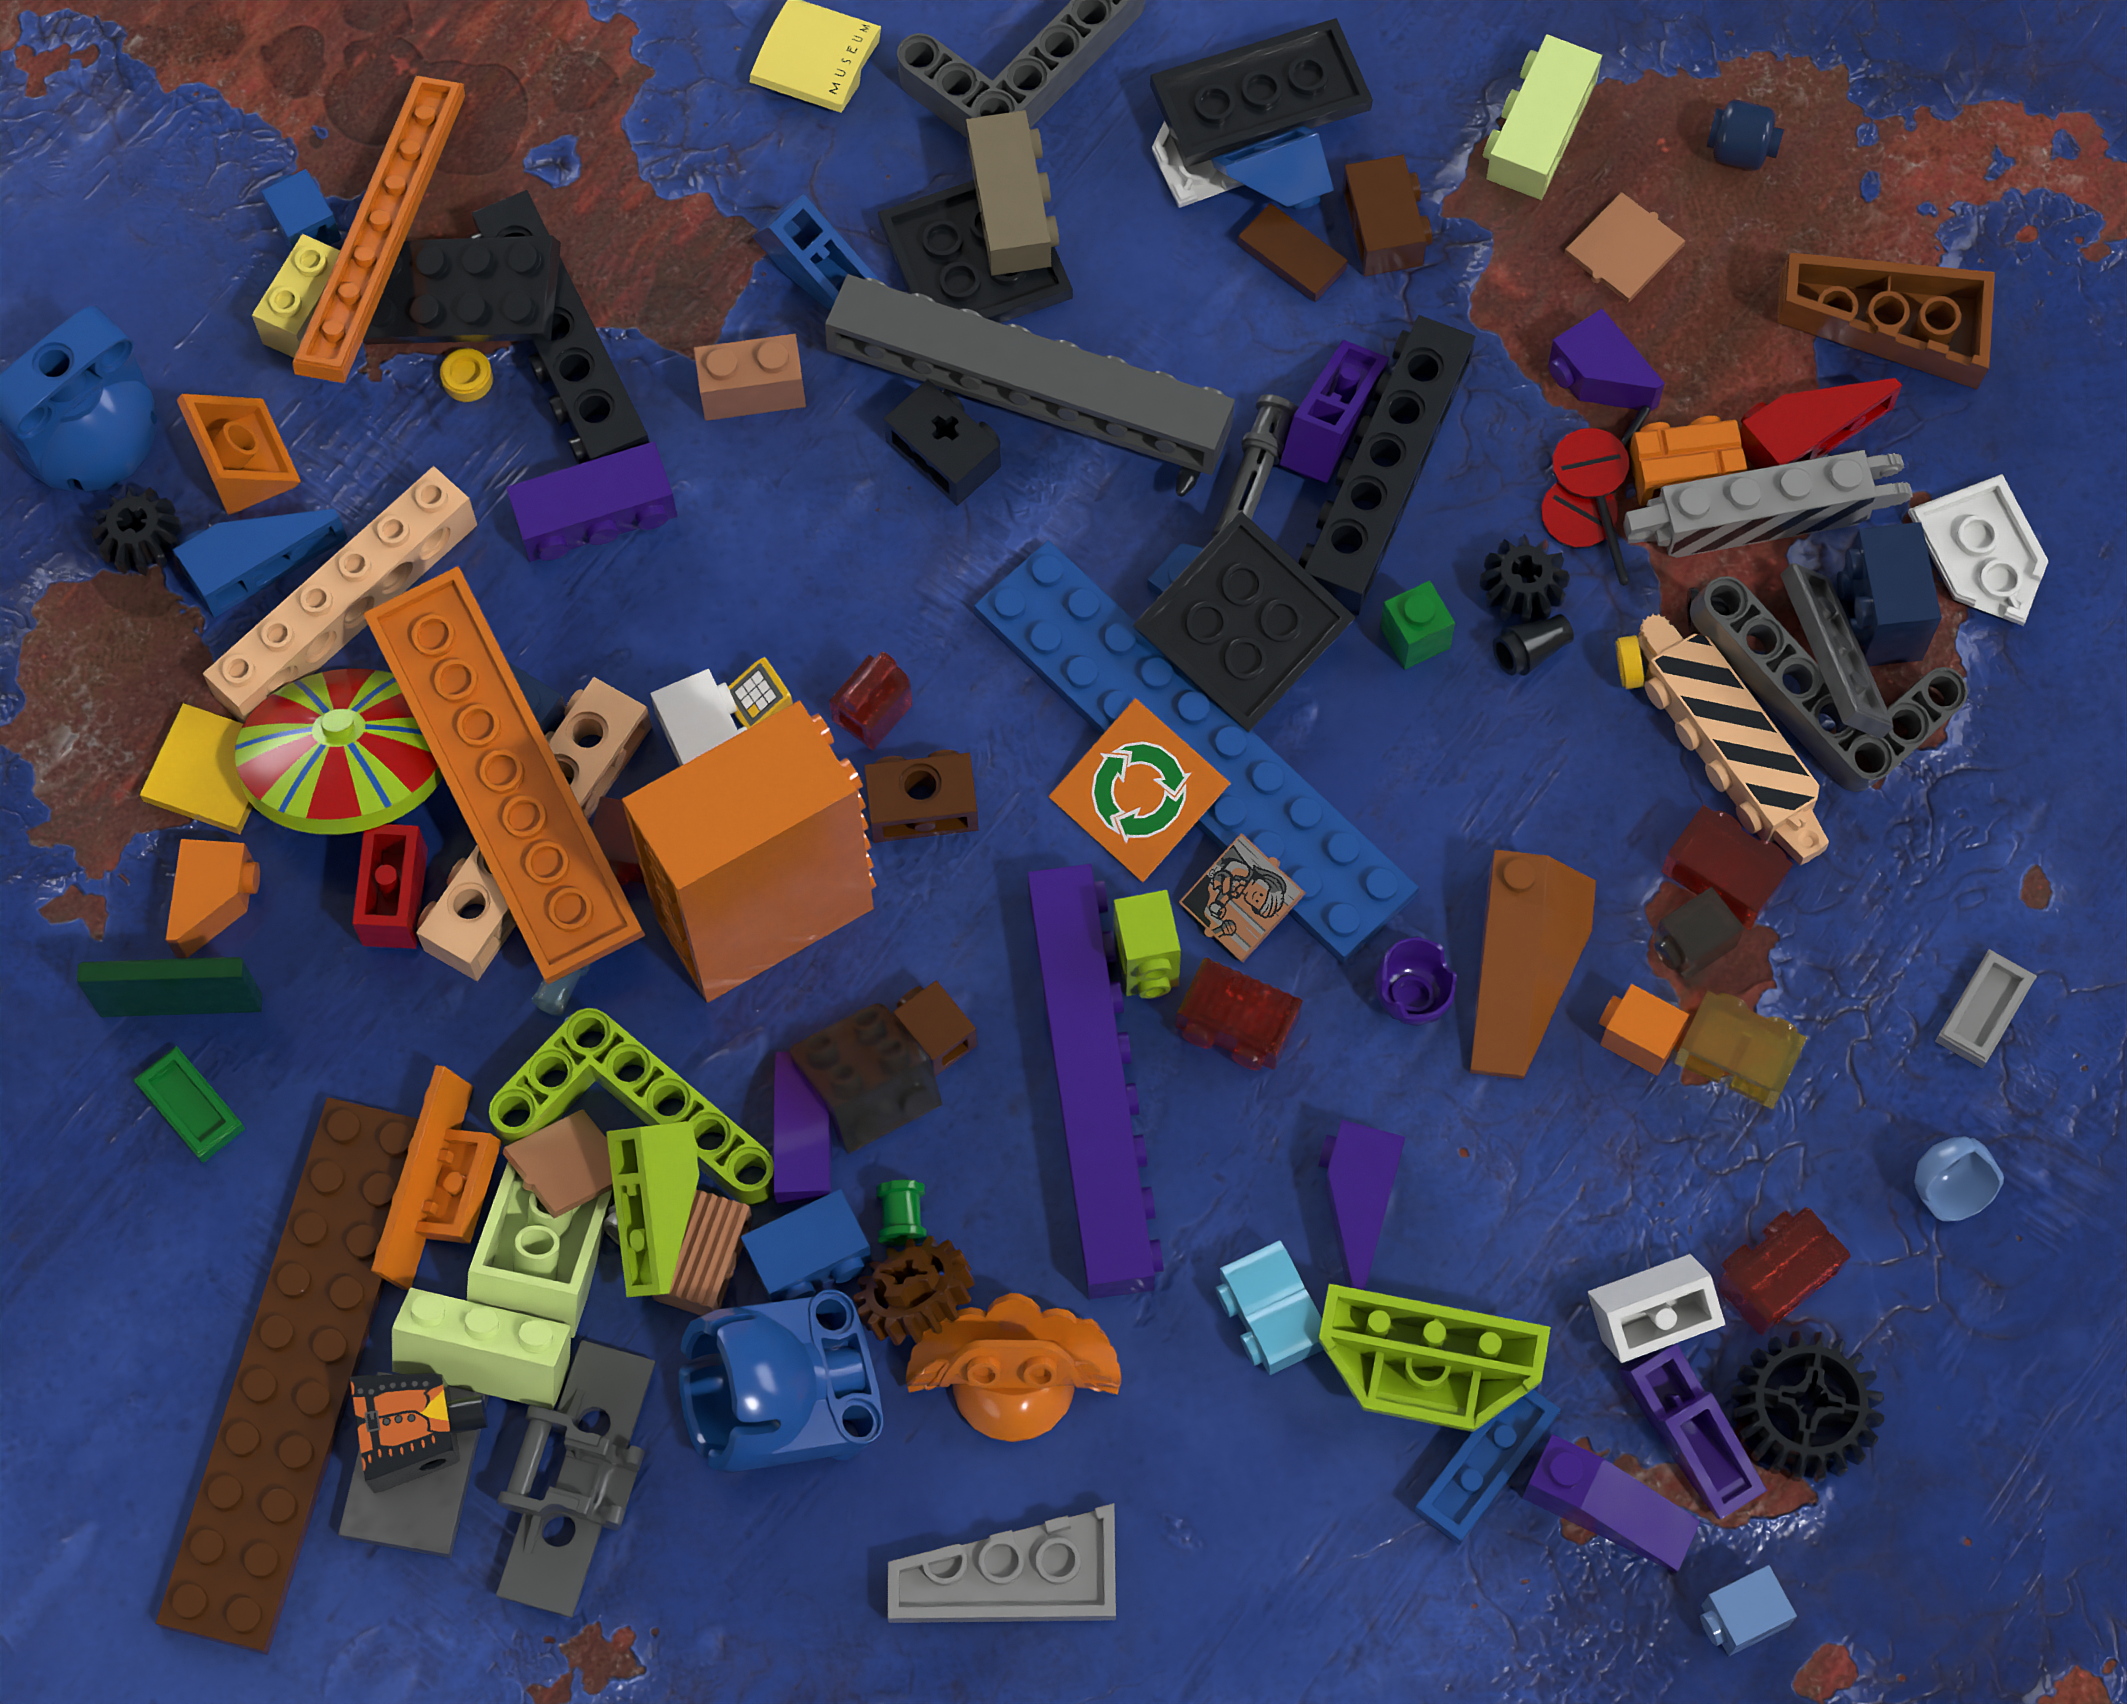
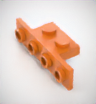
[371,1065,502,1290]

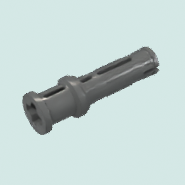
[1212,394,1299,538]

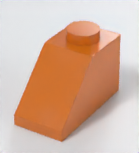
[166,839,260,958]

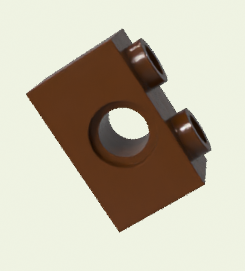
[864,750,979,843]

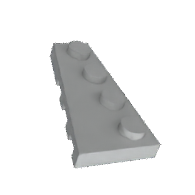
[888,1503,1116,1623]

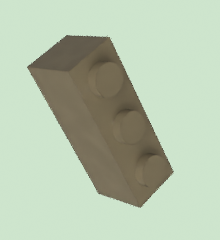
[966,110,1059,276]

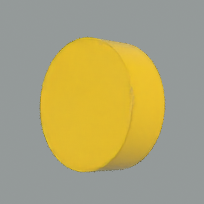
[440,348,493,402]
[1615,635,1645,690]

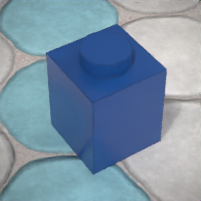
[261,169,341,251]

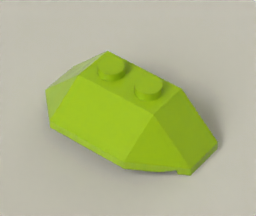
[1318,1284,1551,1432]

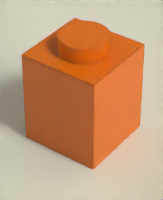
[1598,983,1690,1076]

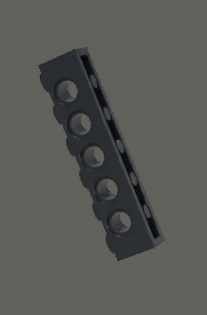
[469,190,649,464]
[1298,315,1476,615]

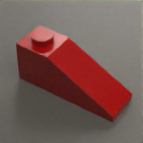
[1739,378,1902,469]

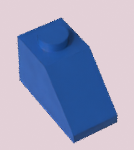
[1211,125,1334,209]

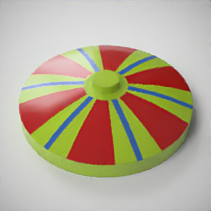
[235,669,443,834]

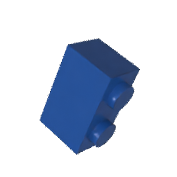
[741,1189,872,1303]

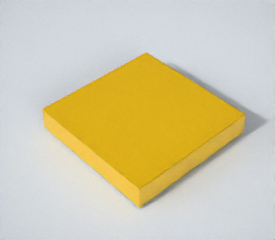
[140,703,253,835]

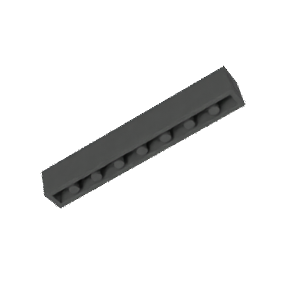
[825,274,1235,475]

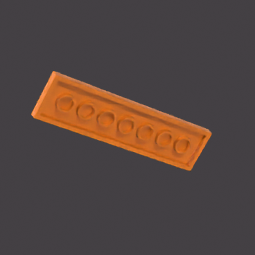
[363,566,645,985]

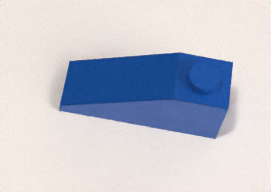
[752,194,880,311]
[173,509,348,618]

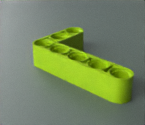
[489,1008,774,1207]

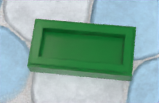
[134,1046,245,1163]

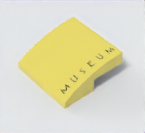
[750,0,881,113]

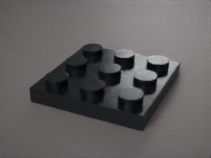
[878,180,1073,323]
[1132,510,1356,732]

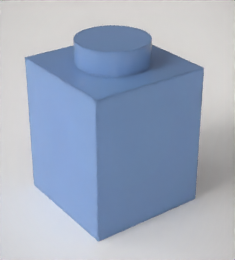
[1700,1565,1797,1656]

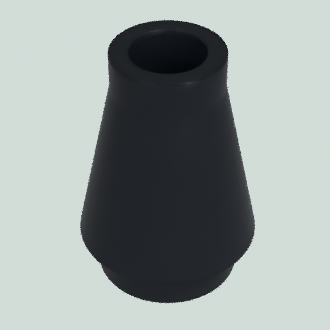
[1492,614,1574,676]

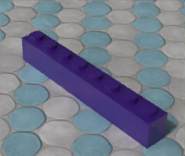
[1028,864,1164,1300]

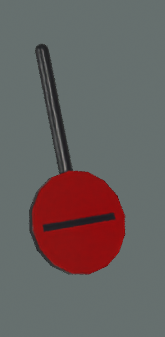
[1541,405,1651,549]
[1552,428,1629,586]

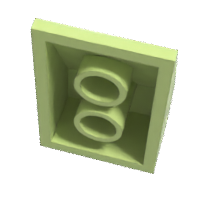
[467,1161,614,1338]

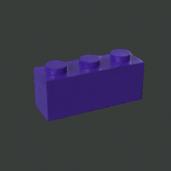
[506,441,678,562]

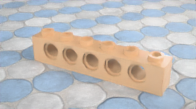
[203,466,478,724]
[416,677,652,982]

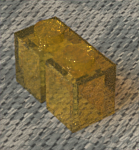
[1674,991,1808,1109]

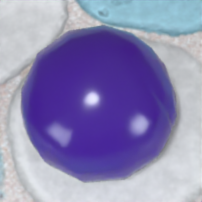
[1375,936,1457,1026]

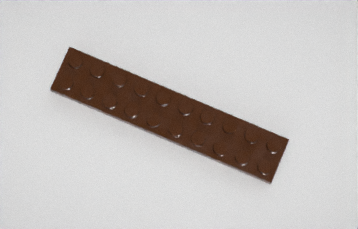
[156,1097,419,1655]

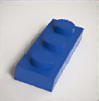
[1414,1389,1561,1545]

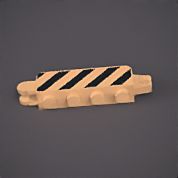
[1637,614,1829,865]

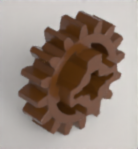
[853,1236,975,1345]

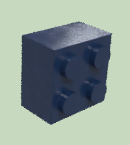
[1837,522,1942,667]

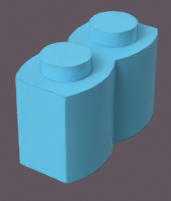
[1215,1240,1324,1375]

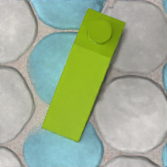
[606,1120,699,1297]

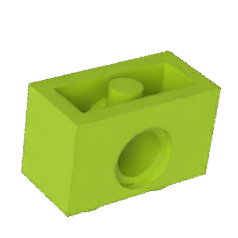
[1113,890,1181,998]

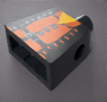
[350,1373,488,1493]

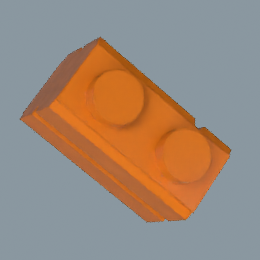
[1629,416,1747,506]

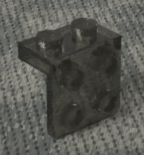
[790,1003,943,1154]

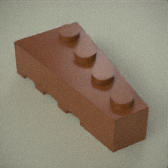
[1777,253,1995,389]

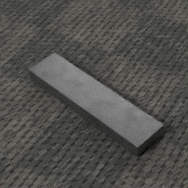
[1780,563,1893,739]

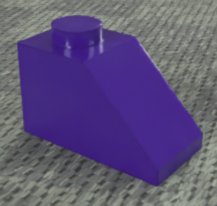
[1548,309,1665,412]

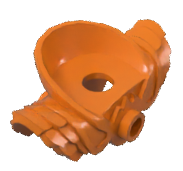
[906,1293,1121,1442]

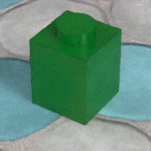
[1380,580,1455,670]

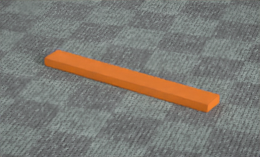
[293,76,465,383]

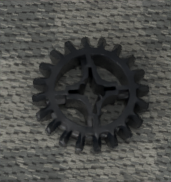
[1731,1330,1884,1483]

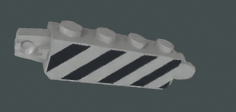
[1623,450,1913,558]

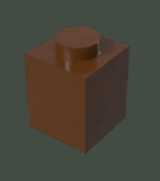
[893,980,977,1077]

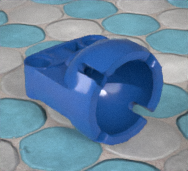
[0,306,157,492]
[679,1289,883,1473]

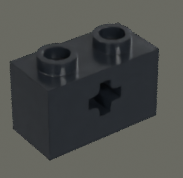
[883,379,1001,506]

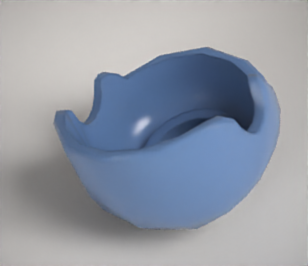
[1914,1136,2004,1221]

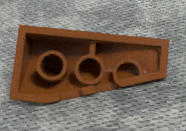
[1470,850,1596,1079]

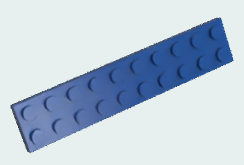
[974,540,1419,964]

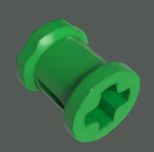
[876,1180,927,1247]

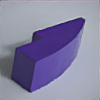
[774,1050,832,1205]
[1618,1343,1767,1520]

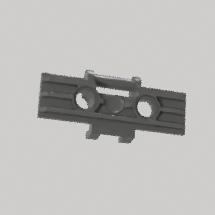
[496,1340,656,1619]

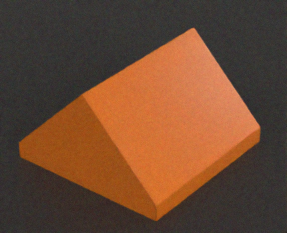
[177,394,301,516]

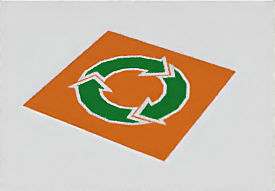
[1048,698,1231,882]

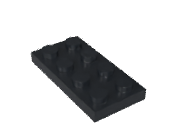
[1150,18,1373,167]
[362,235,561,345]

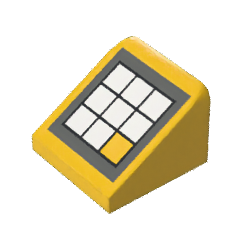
[728,657,793,729]

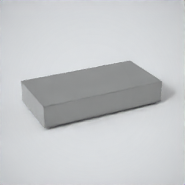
[1935,949,2037,1069]

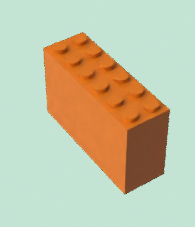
[622,700,876,1003]

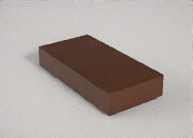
[1238,203,1348,302]

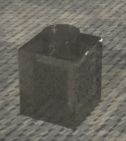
[1653,887,1744,980]

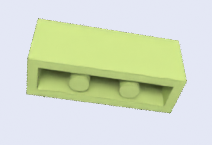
[1483,34,1602,200]
[392,1288,571,1410]

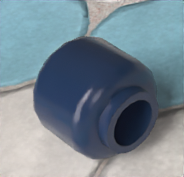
[1706,99,1784,171]

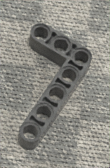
[897,0,1146,138]
[1690,576,1968,792]

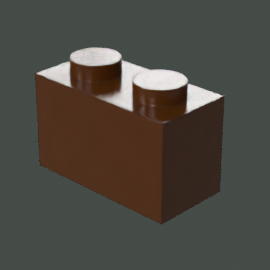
[1342,154,1433,277]

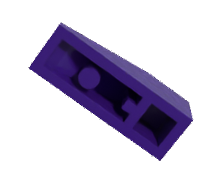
[1280,340,1390,483]
[1318,1120,1405,1291]
[1522,1434,1701,1573]

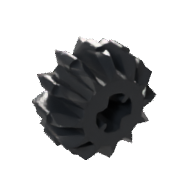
[92,485,183,576]
[1479,534,1570,624]

